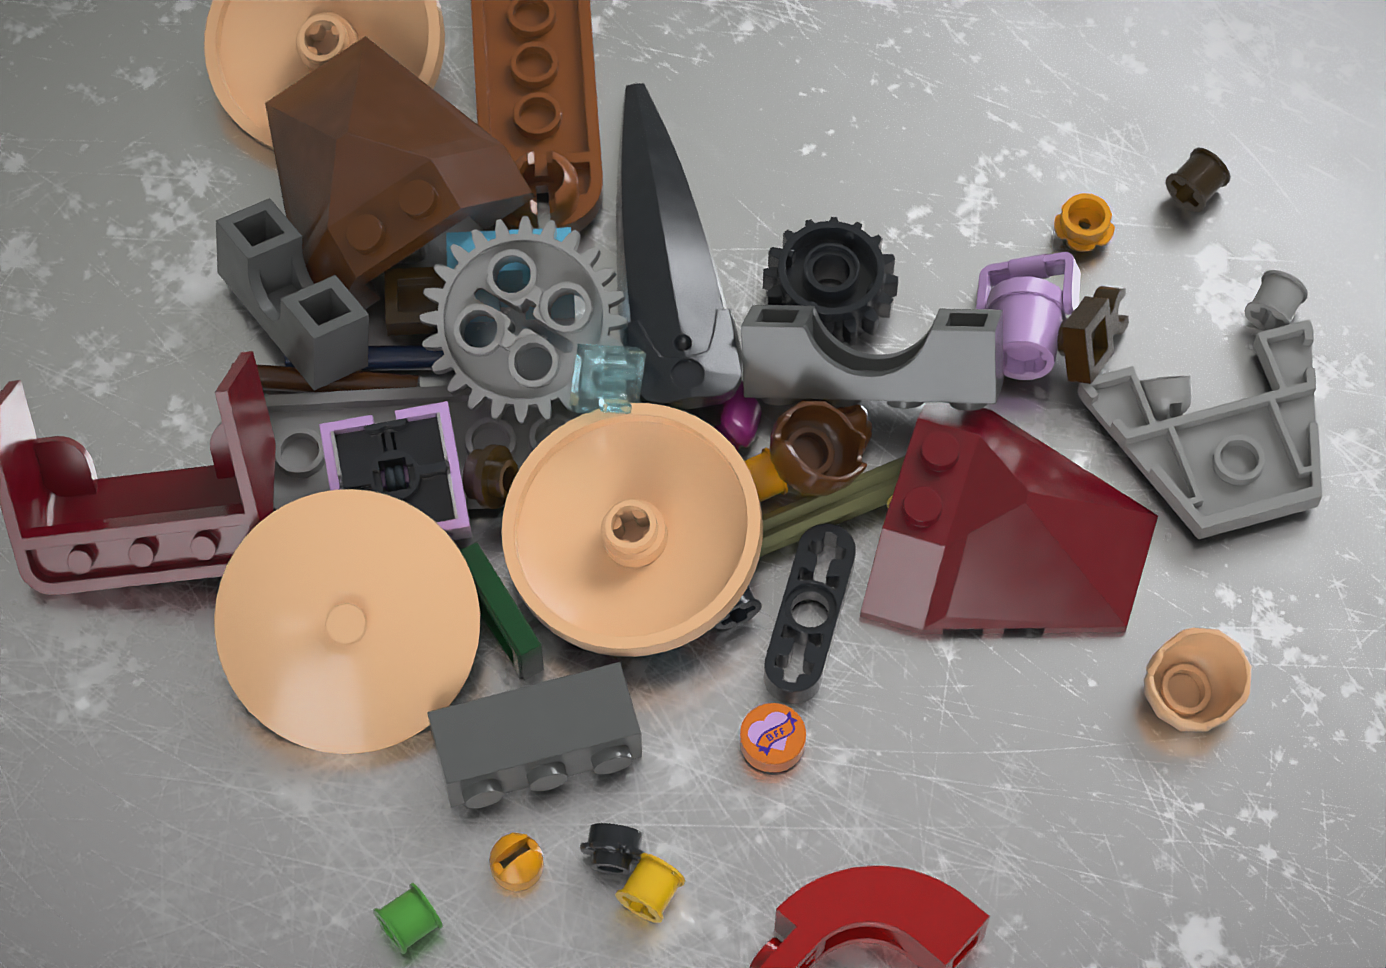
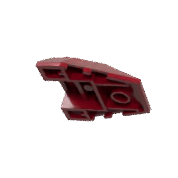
[860,402,1159,635]

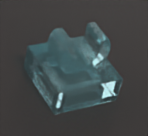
[569,344,646,414]

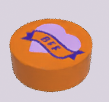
[740,703,806,773]

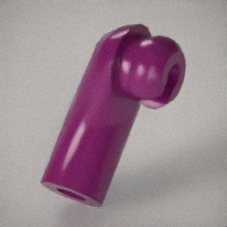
[713,380,762,451]

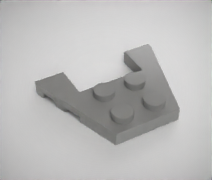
[1077,319,1322,539]

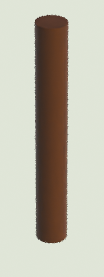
[231,363,420,393]

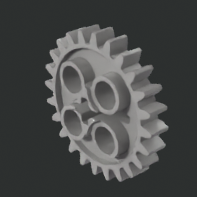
[420,216,628,425]

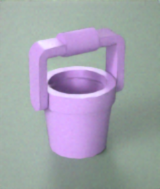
[976,252,1080,380]

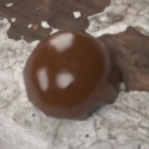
[769,401,867,496]

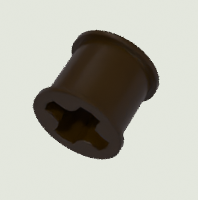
[1165,148,1231,212]

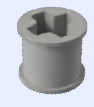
[1244,270,1308,331]

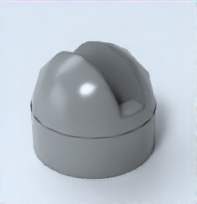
[1140,376,1192,421]

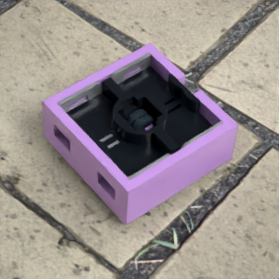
[319,401,472,540]

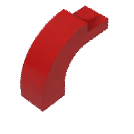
[749,866,990,968]

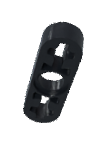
[764,524,856,704]

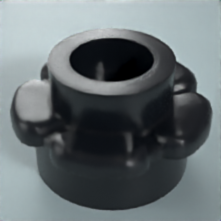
[580,823,645,875]

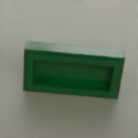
[460,542,544,680]

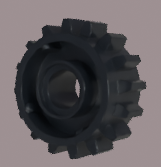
[762,217,899,347]

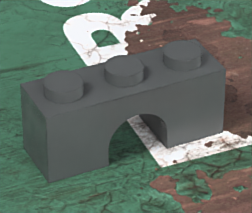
[216,198,369,390]

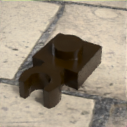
[1057,285,1129,384]

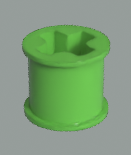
[373,883,443,955]

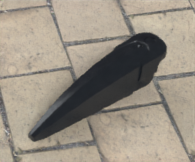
[616,83,742,410]

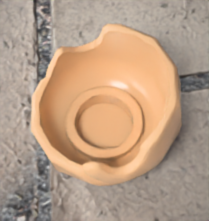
[1143,628,1252,732]

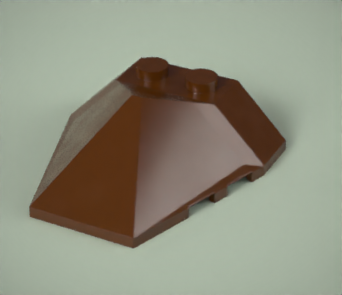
[265,36,536,309]

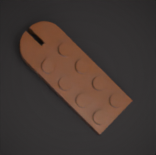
[471,0,603,232]

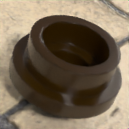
[462,444,519,509]

